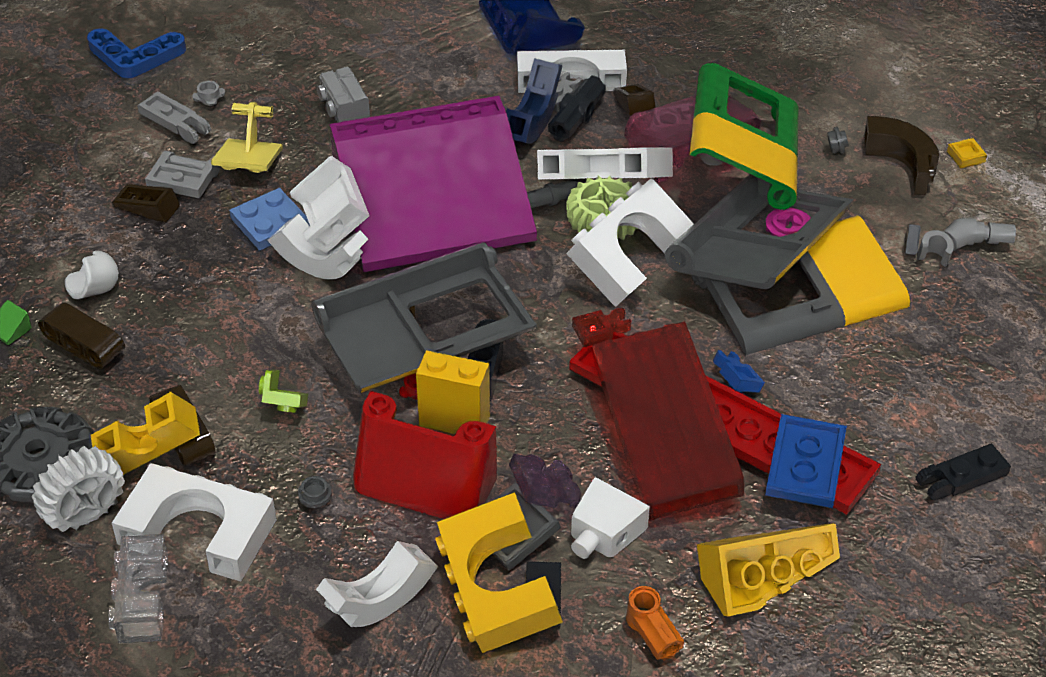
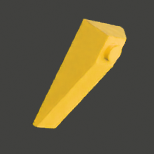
[697,523,840,617]

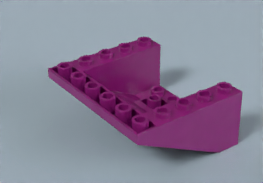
[330,96,537,272]

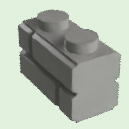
[317,67,370,123]

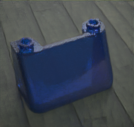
[479,0,585,56]

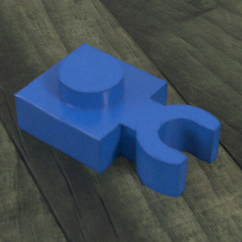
[713,350,765,393]

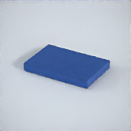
[765,414,847,508]

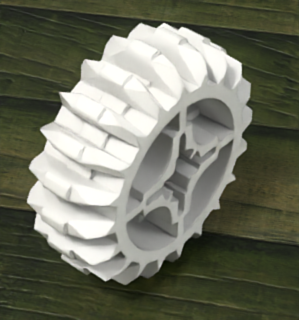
[31,446,125,532]

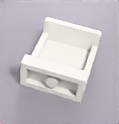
[290,156,369,253]

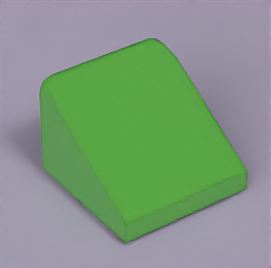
[0,300,32,345]

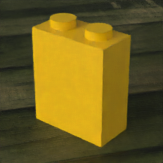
[416,350,490,434]

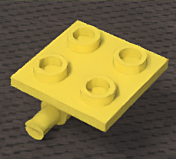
[211,102,283,173]

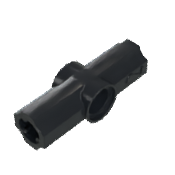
[548,75,606,142]

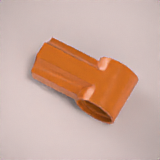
[626,586,684,661]

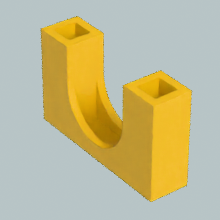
[435,492,563,653]

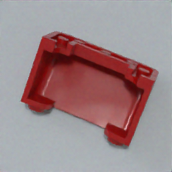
[353,391,497,519]

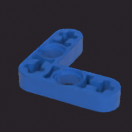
[87,29,186,78]

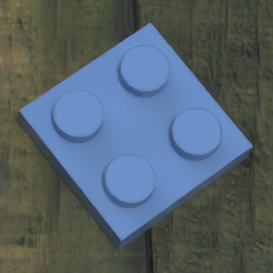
[229,188,310,251]

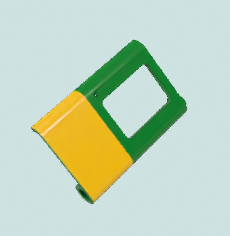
[690,63,799,210]

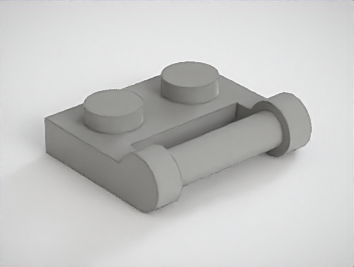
[145,150,220,198]

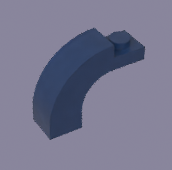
[506,58,563,143]

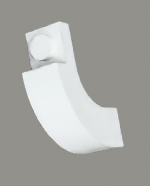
[267,214,368,279]
[316,541,438,627]

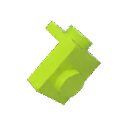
[259,370,308,413]

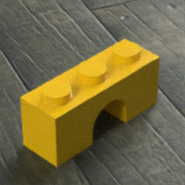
[91,392,200,475]

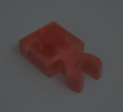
[572,308,632,347]

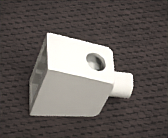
[571,477,650,559]

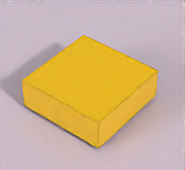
[947,138,987,168]

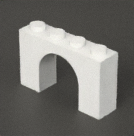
[537,147,673,180]
[566,178,694,307]
[112,463,276,582]

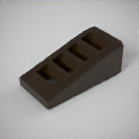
[613,84,656,117]
[112,184,180,222]

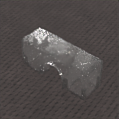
[108,534,168,643]

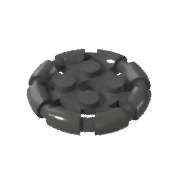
[0,407,94,502]

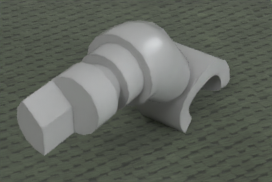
[916,218,1016,267]

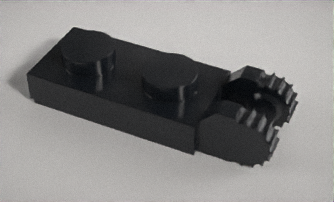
[915,443,1011,501]

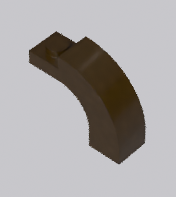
[864,116,939,195]

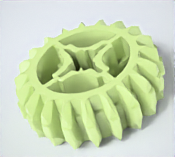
[566,175,638,240]

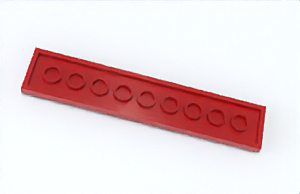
[569,325,881,515]

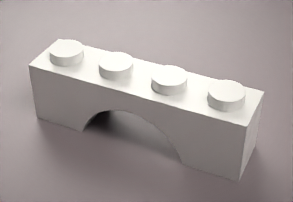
[517,50,627,93]

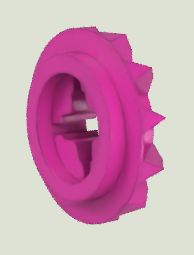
[766,208,811,237]

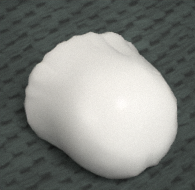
[65,251,119,299]

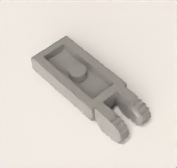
[137,91,211,144]

